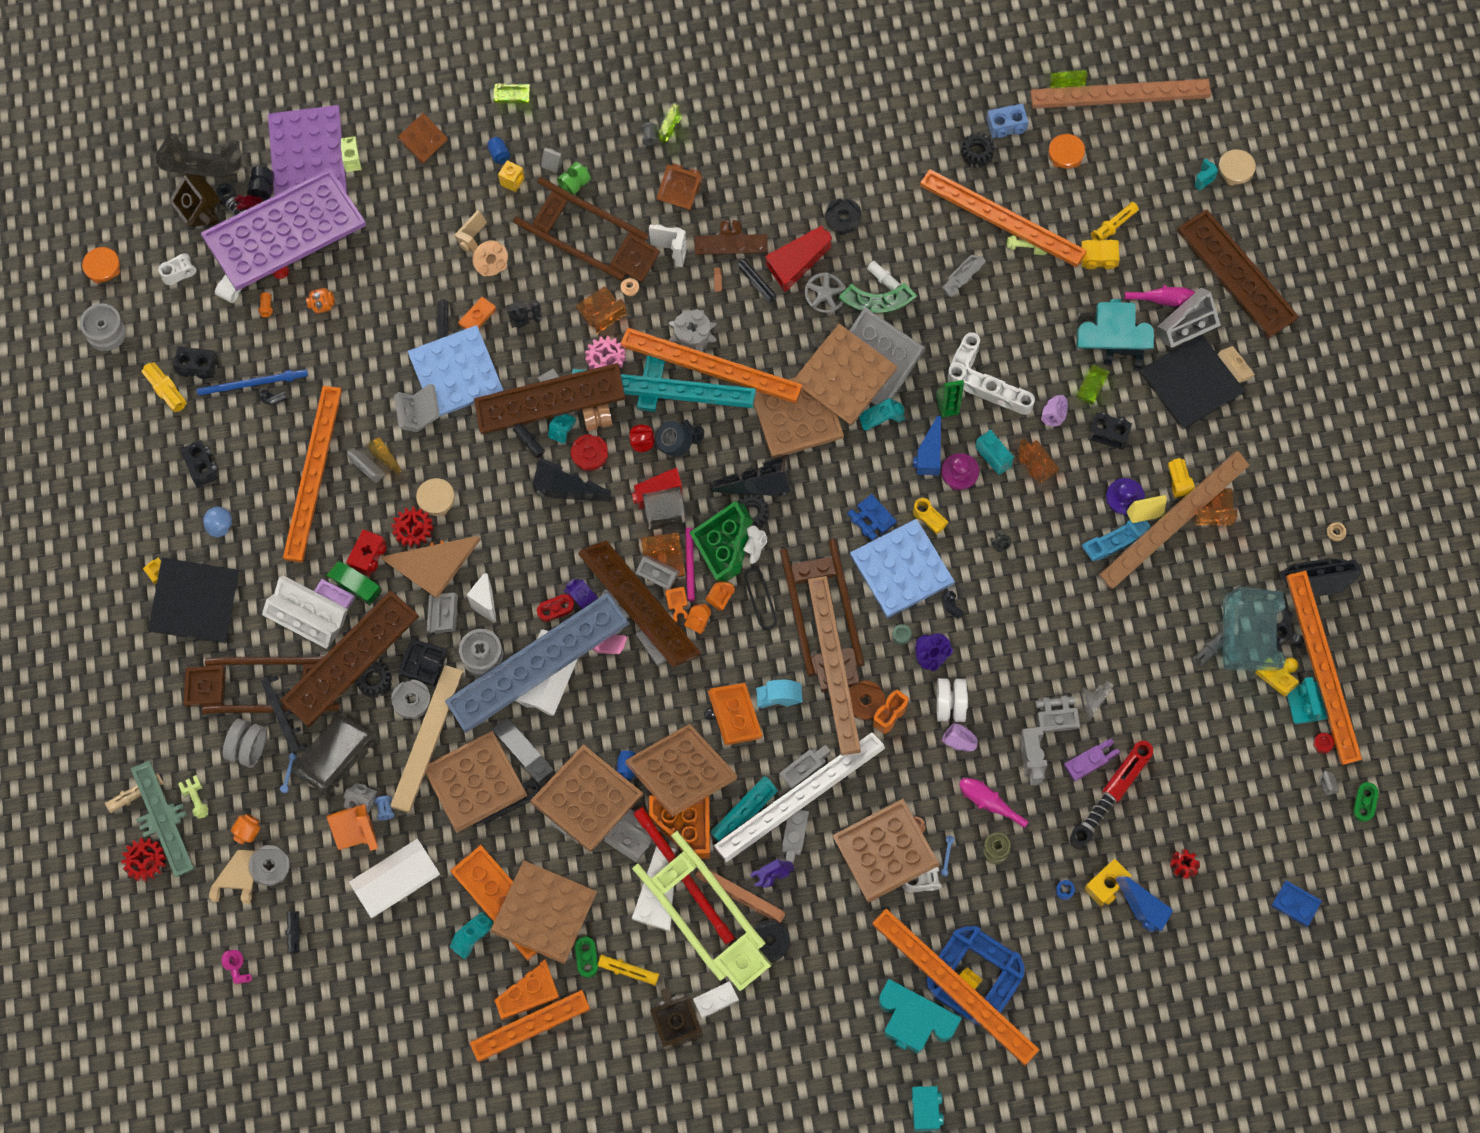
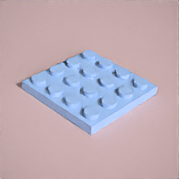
[408,325,503,417]
[850,519,955,618]

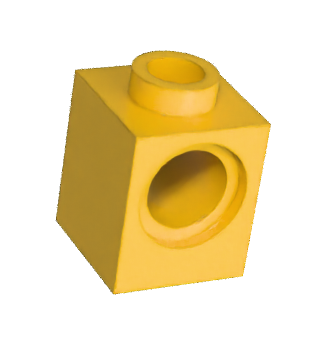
[498,160,525,192]

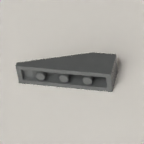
[492,718,555,788]

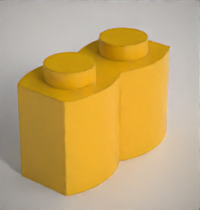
[1081,240,1120,270]

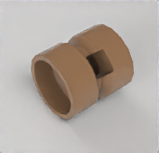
[582,404,613,432]

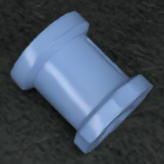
[374,796,395,821]

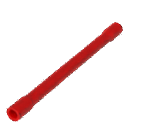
[633,807,735,945]

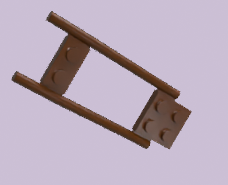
[513,176,660,283]
[780,539,865,693]
[183,656,341,714]

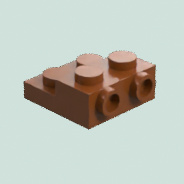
[656,163,703,210]

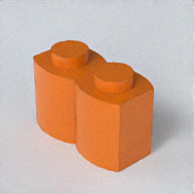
[873,690,909,734]

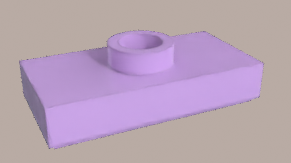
[314,579,355,609]

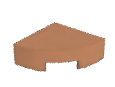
[714,268,722,292]

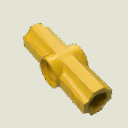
[141,362,187,413]

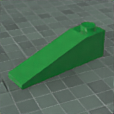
[936,380,964,418]

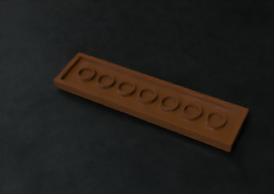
[1177,209,1299,339]
[474,363,626,435]
[578,540,701,667]
[280,590,419,728]

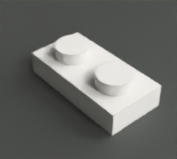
[693,981,739,1019]

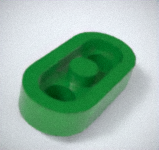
[1353,782,1379,822]
[575,937,598,978]

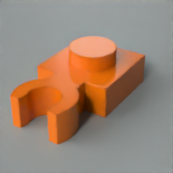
[665,587,688,622]

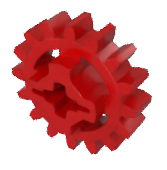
[391,507,434,548]
[121,838,166,882]

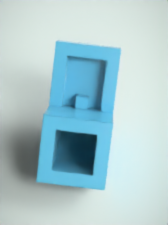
[756,680,803,708]

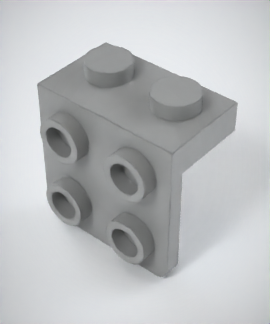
[394,384,439,432]

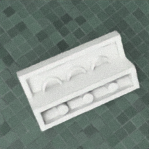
[262,575,348,649]
[515,630,577,716]
[349,839,440,918]

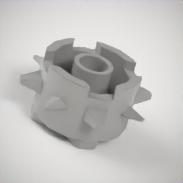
[668,309,717,352]

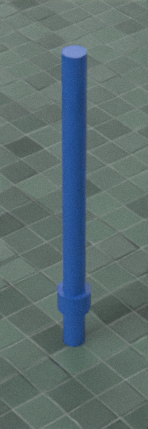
[197,369,309,396]

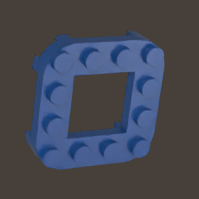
[926,926,1025,1025]

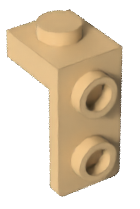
[454,211,487,253]

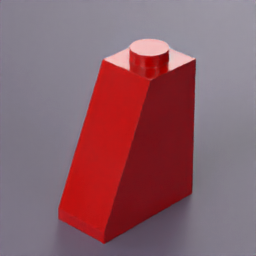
[632,468,683,510]

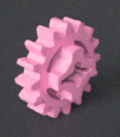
[585,336,626,369]

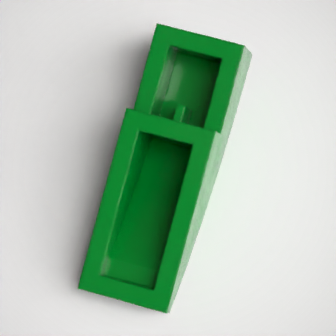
[326,561,382,606]

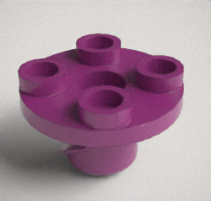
[941,453,979,490]

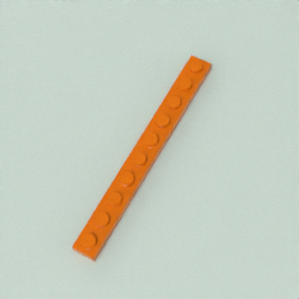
[920,169,1087,267]
[621,328,802,404]
[283,386,342,563]
[1286,571,1362,765]
[872,909,1039,1066]

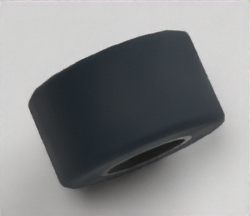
[655,421,692,457]

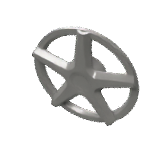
[805,273,846,313]

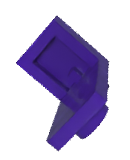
[563,579,598,609]

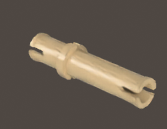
[105,773,164,813]

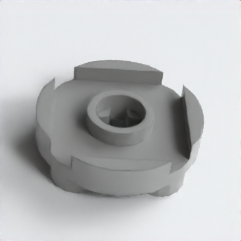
[391,680,431,720]
[249,845,289,886]

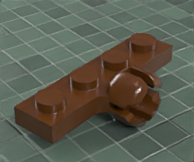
[694,220,768,255]

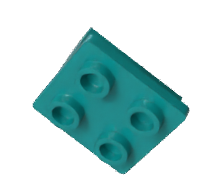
[1287,677,1328,724]

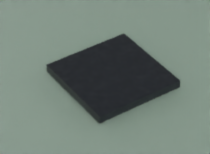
[1140,334,1245,430]
[148,557,239,644]

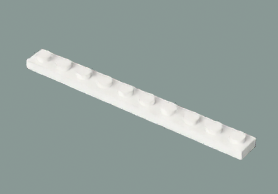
[713,732,885,862]

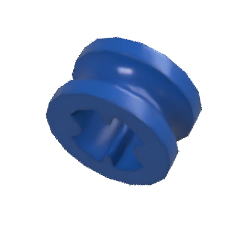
[1056,880,1075,900]

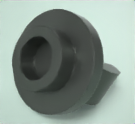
[990,532,1011,553]

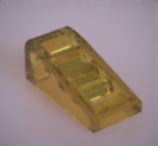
[367,437,401,474]

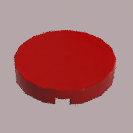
[571,434,608,471]

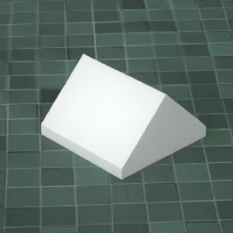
[467,573,497,623]

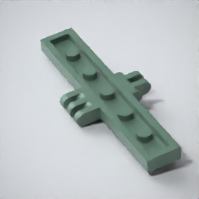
[131,761,195,878]

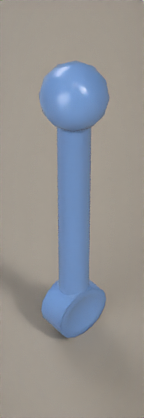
[280,753,297,793]
[941,835,954,876]

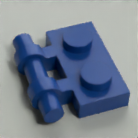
[847,494,897,541]

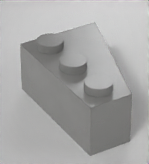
[1157,288,1221,348]

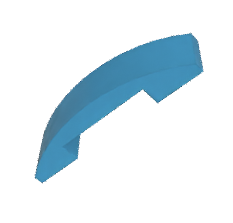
[1082,520,1151,561]

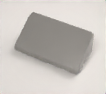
[347,450,385,483]
[636,555,680,590]

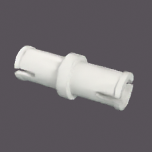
[867,261,902,291]

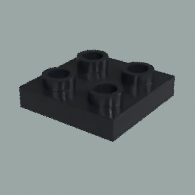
[398,638,448,687]

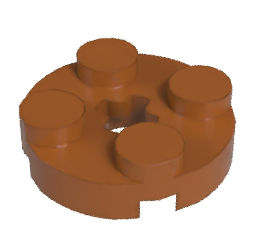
[849,681,885,721]

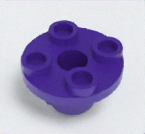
[1106,478,1145,516]
[915,633,953,671]

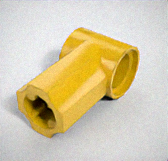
[1168,458,1195,498]
[913,498,948,534]

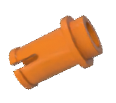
[258,292,273,317]

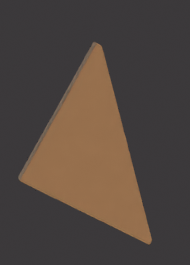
[381,536,481,598]

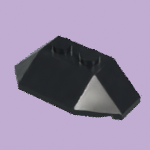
[1280,558,1362,597]

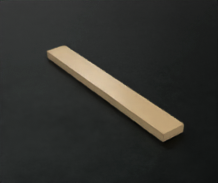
[390,665,463,813]

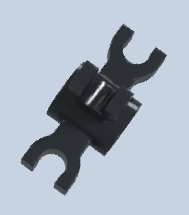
[1256,610,1304,658]

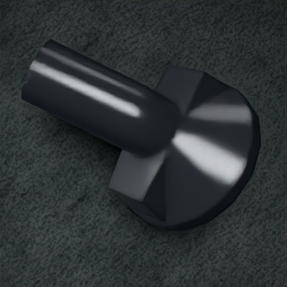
[681,419,705,444]

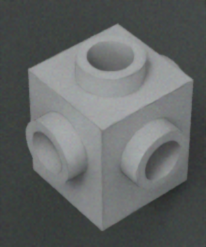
[343,782,377,812]

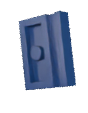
[1271,880,1322,927]

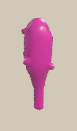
[1125,285,1196,308]
[959,778,1029,828]

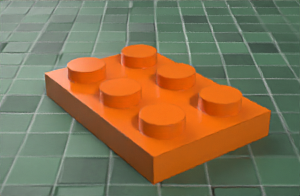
[708,683,763,745]

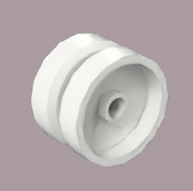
[937,678,968,722]

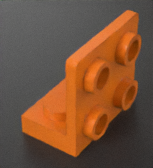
[327,804,378,851]

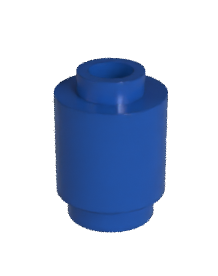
[487,137,510,164]
[616,750,636,781]

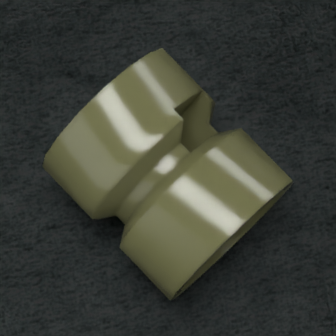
[983,832,1011,865]

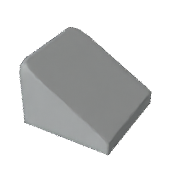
[541,148,563,173]
[1320,771,1339,796]

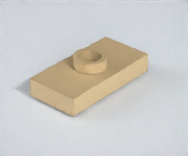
[1218,346,1255,383]

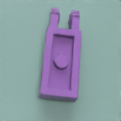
[1064,739,1121,782]

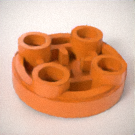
[1048,134,1085,168]
[82,247,120,284]

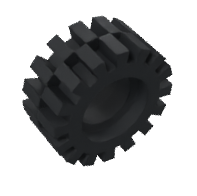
[961,132,995,168]
[738,494,769,529]
[355,661,392,698]

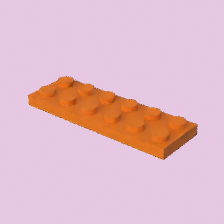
[450,845,537,961]

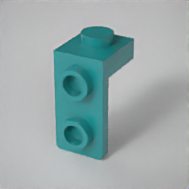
[859,398,905,431]
[450,912,494,959]

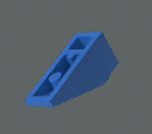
[913,416,941,475]
[1116,876,1173,932]

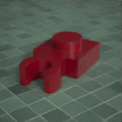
[234,195,263,210]

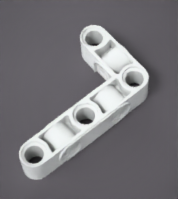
[948,333,1035,415]

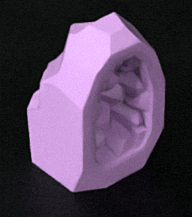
[1041,395,1068,427]
[942,723,978,752]

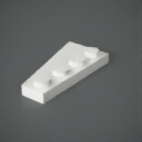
[632,846,677,932]

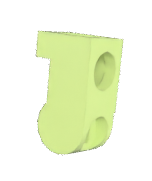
[341,136,362,172]

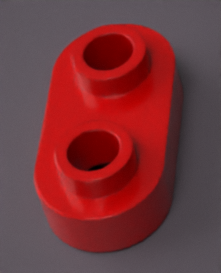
[537,594,574,622]

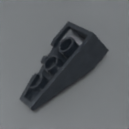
[711,456,791,496]
[532,458,612,502]

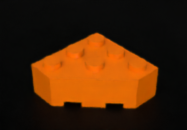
[649,796,710,859]

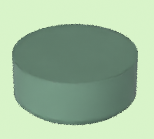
[892,624,912,645]

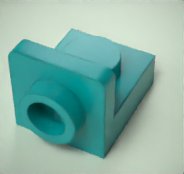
[1195,158,1218,191]
[548,414,576,444]

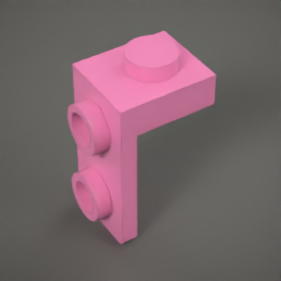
[592,635,627,654]

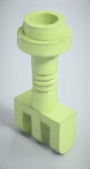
[1006,235,1047,255]
[178,775,209,819]

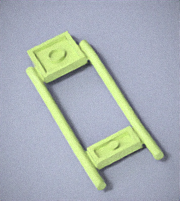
[632,831,772,991]

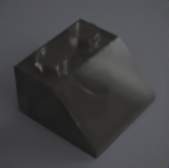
[643,487,686,530]

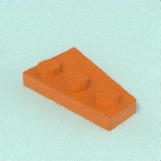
[495,960,559,1020]

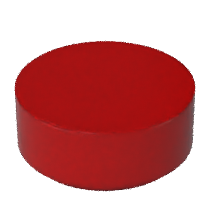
[1313,733,1334,754]

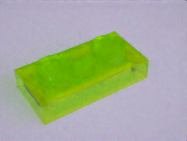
[1049,70,1087,88]
[493,84,530,104]
[658,103,681,143]
[1076,364,1109,405]

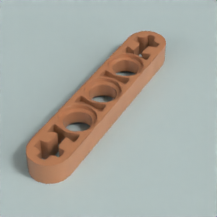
[695,869,786,923]

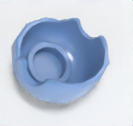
[203,506,232,537]

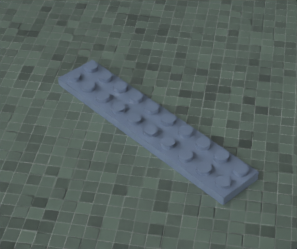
[445,593,629,733]

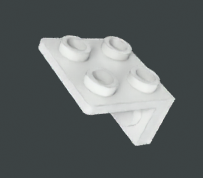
[649,225,687,267]

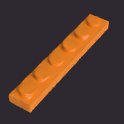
[470,990,591,1063]

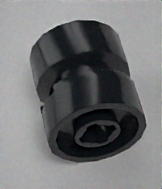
[247,166,275,200]

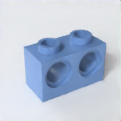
[987,104,1028,138]

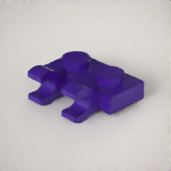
[750,859,795,888]

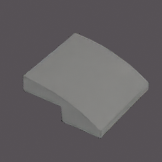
[604,809,660,863]

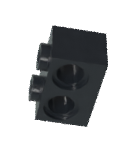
[173,346,218,379]
[1088,412,1132,450]
[180,440,218,487]

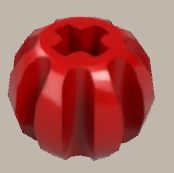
[629,425,654,452]
[1170,849,1200,879]

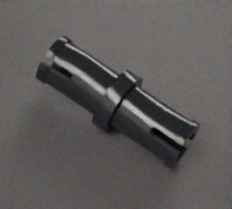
[513,424,545,458]
[285,911,301,953]

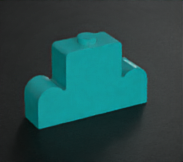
[1076,299,1154,350]
[879,979,962,1054]

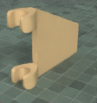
[209,850,256,904]

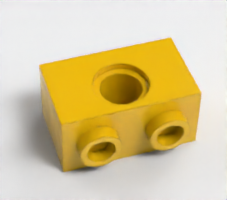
[1084,858,1132,907]

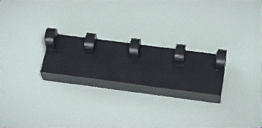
[261,675,308,753]

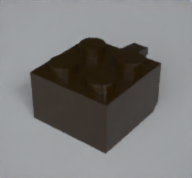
[169,174,221,226]
[650,987,703,1051]

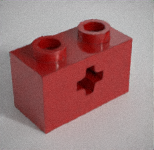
[346,529,387,577]

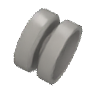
[80,304,127,351]
[459,629,504,677]
[223,718,267,768]

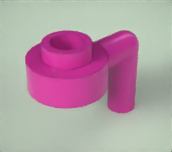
[221,950,252,984]

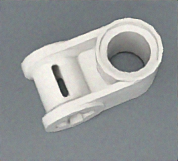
[158,253,197,285]
[215,274,242,303]
[902,867,942,893]

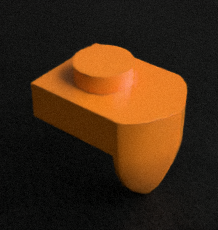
[705,581,735,611]
[684,604,711,634]

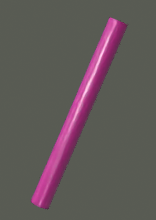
[685,527,695,602]

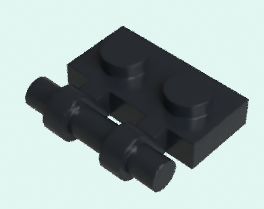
[506,300,543,328]

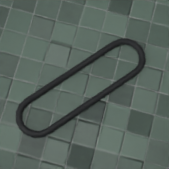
[744,568,777,629]

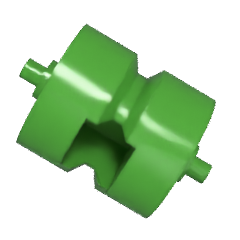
[557,162,591,195]

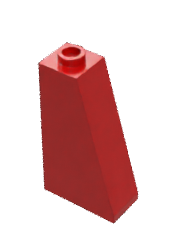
[765,226,832,292]

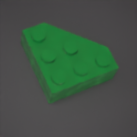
[689,501,753,582]

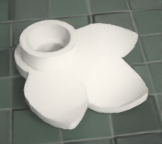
[743,525,767,564]

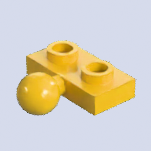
[1255,658,1299,697]

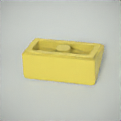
[1127,495,1167,523]

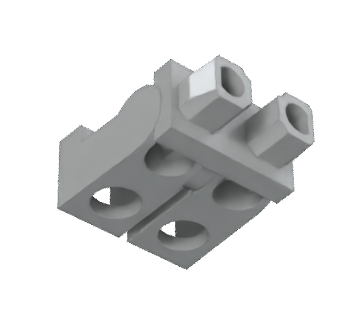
[1019,727,1047,786]

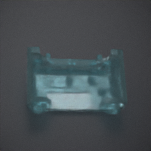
[1223,587,1285,670]

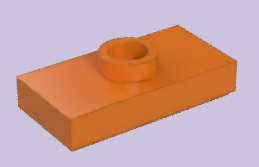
[458,297,497,329]

